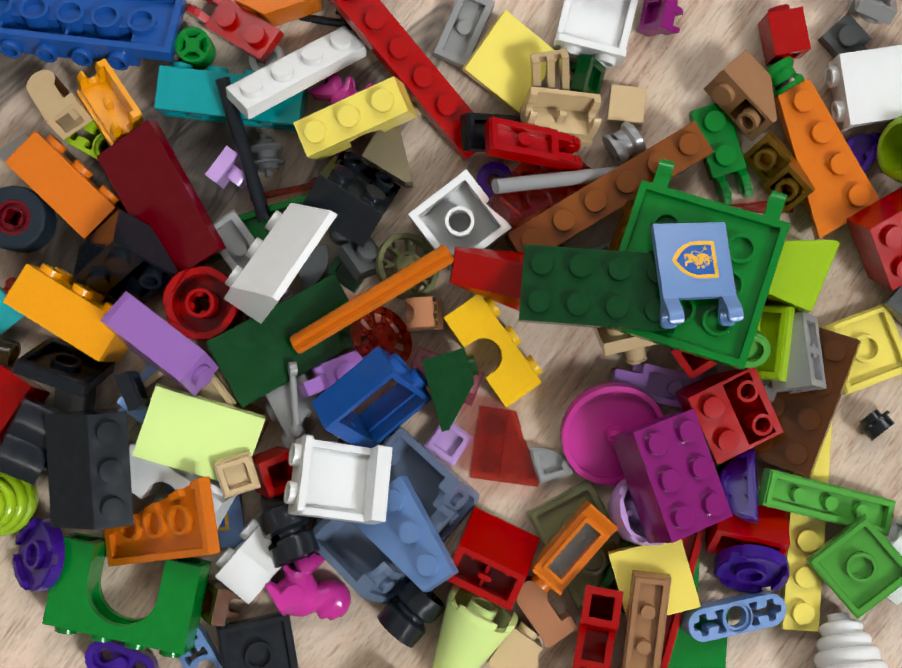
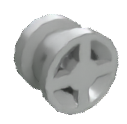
[602,121,646,166]

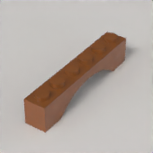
[505,121,714,252]

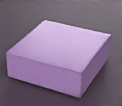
[424,422,474,467]

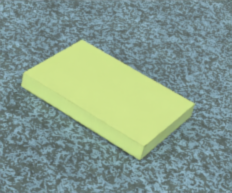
[132,383,265,481]

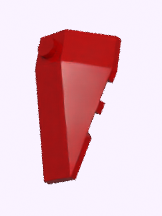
[449,247,524,311]

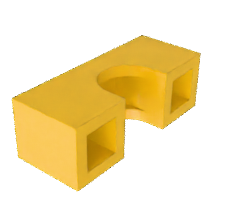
[443,294,542,408]

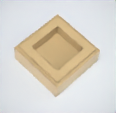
[606,84,647,126]
[213,450,261,499]

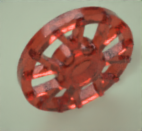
[351,306,412,362]

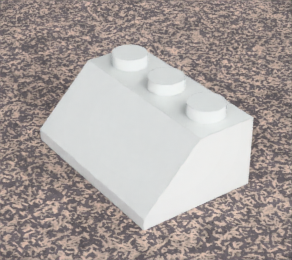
[224,203,337,324]

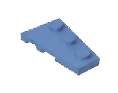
[352,475,459,592]

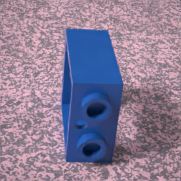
[311,346,432,448]

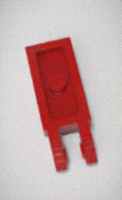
[184,0,284,64]
[485,116,582,172]

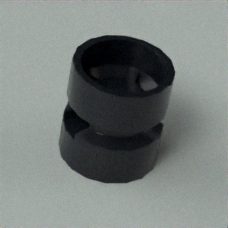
[257,504,320,568]
[377,578,446,648]

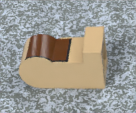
[26,69,93,140]

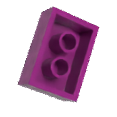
[611,409,733,543]

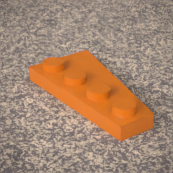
[774,78,880,240]
[104,476,220,567]

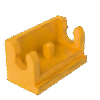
[76,59,143,146]

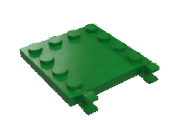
[612,158,790,371]

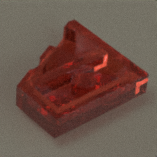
[468,405,539,487]

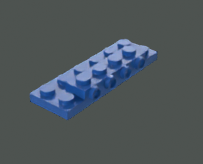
[0,0,187,71]

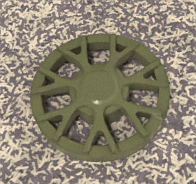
[375,233,439,300]

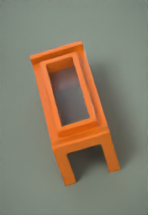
[530,499,618,595]

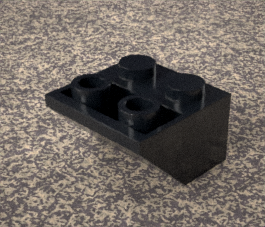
[302,151,401,248]
[72,209,178,304]

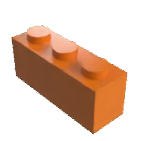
[5,131,123,240]

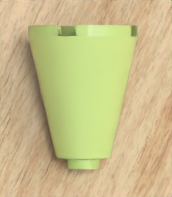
[432,584,518,668]

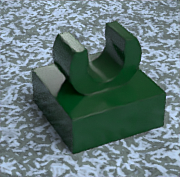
[569,54,606,94]

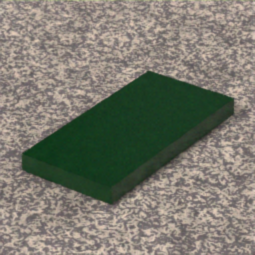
[204,274,368,408]

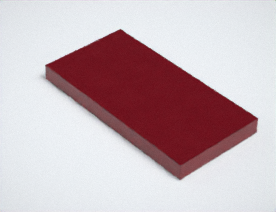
[97,119,226,273]

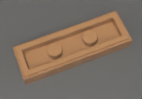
[621,570,671,668]

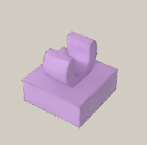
[205,145,247,189]

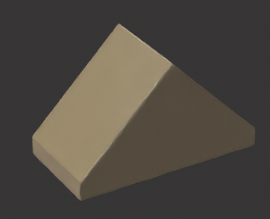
[362,126,413,188]

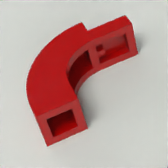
[572,585,624,668]

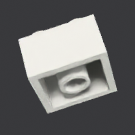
[408,169,511,272]

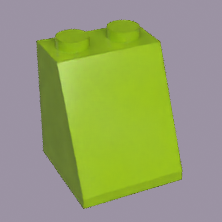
[765,240,840,313]

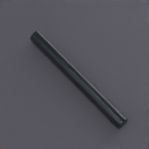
[215,77,272,223]

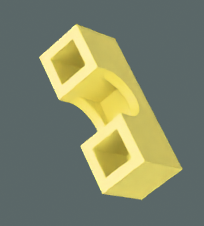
[293,76,417,161]

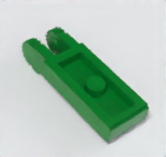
[689,103,753,205]

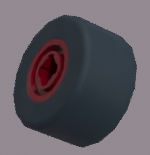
[0,185,57,253]

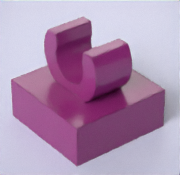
[638,0,683,37]

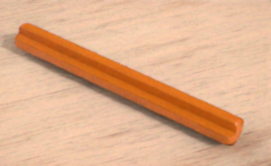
[290,245,454,354]

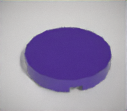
[12,518,65,592]
[714,544,790,593]

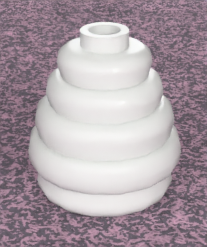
[813,612,889,668]

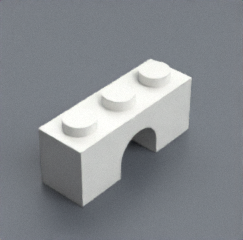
[129,441,236,529]

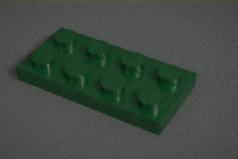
[519,244,675,334]

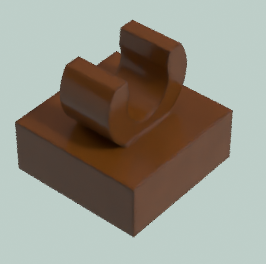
[201,580,241,626]

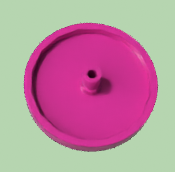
[560,382,664,486]

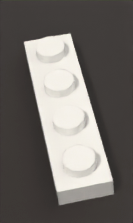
[226,25,366,120]

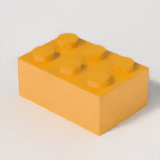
[3,263,128,362]

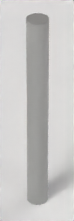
[492,166,618,194]

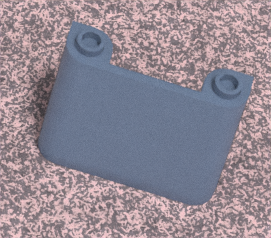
[312,427,480,604]

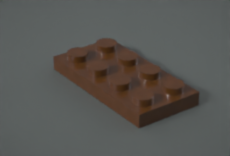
[749,327,861,479]

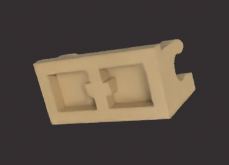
[520,86,601,147]

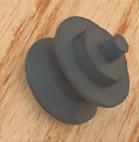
[250,134,285,178]

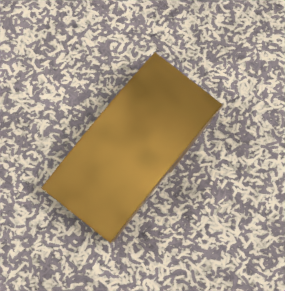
[743,130,815,213]

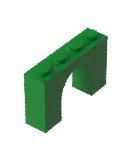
[42,532,212,658]

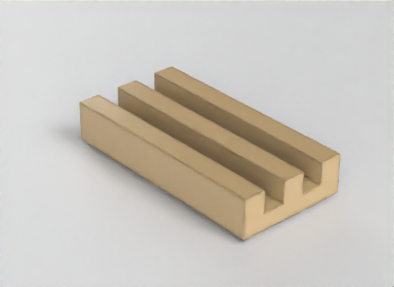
[530,48,570,91]

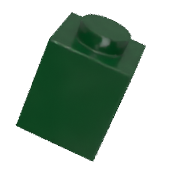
[421,348,479,432]

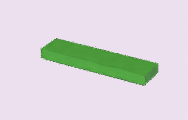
[758,468,896,536]

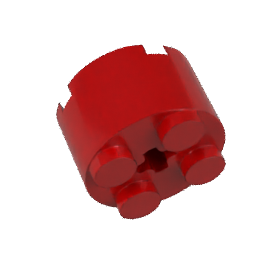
[163,266,244,341]

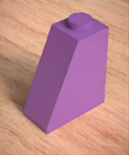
[100,291,219,396]

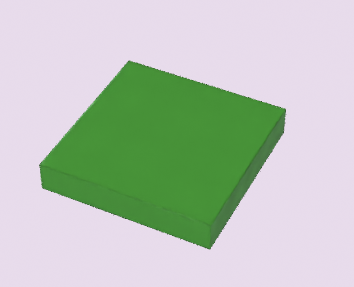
[806,513,902,619]

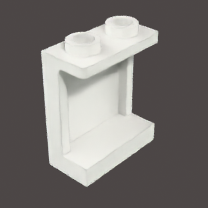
[553,0,638,68]
[825,45,902,132]
[284,434,393,525]

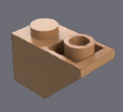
[704,50,777,141]

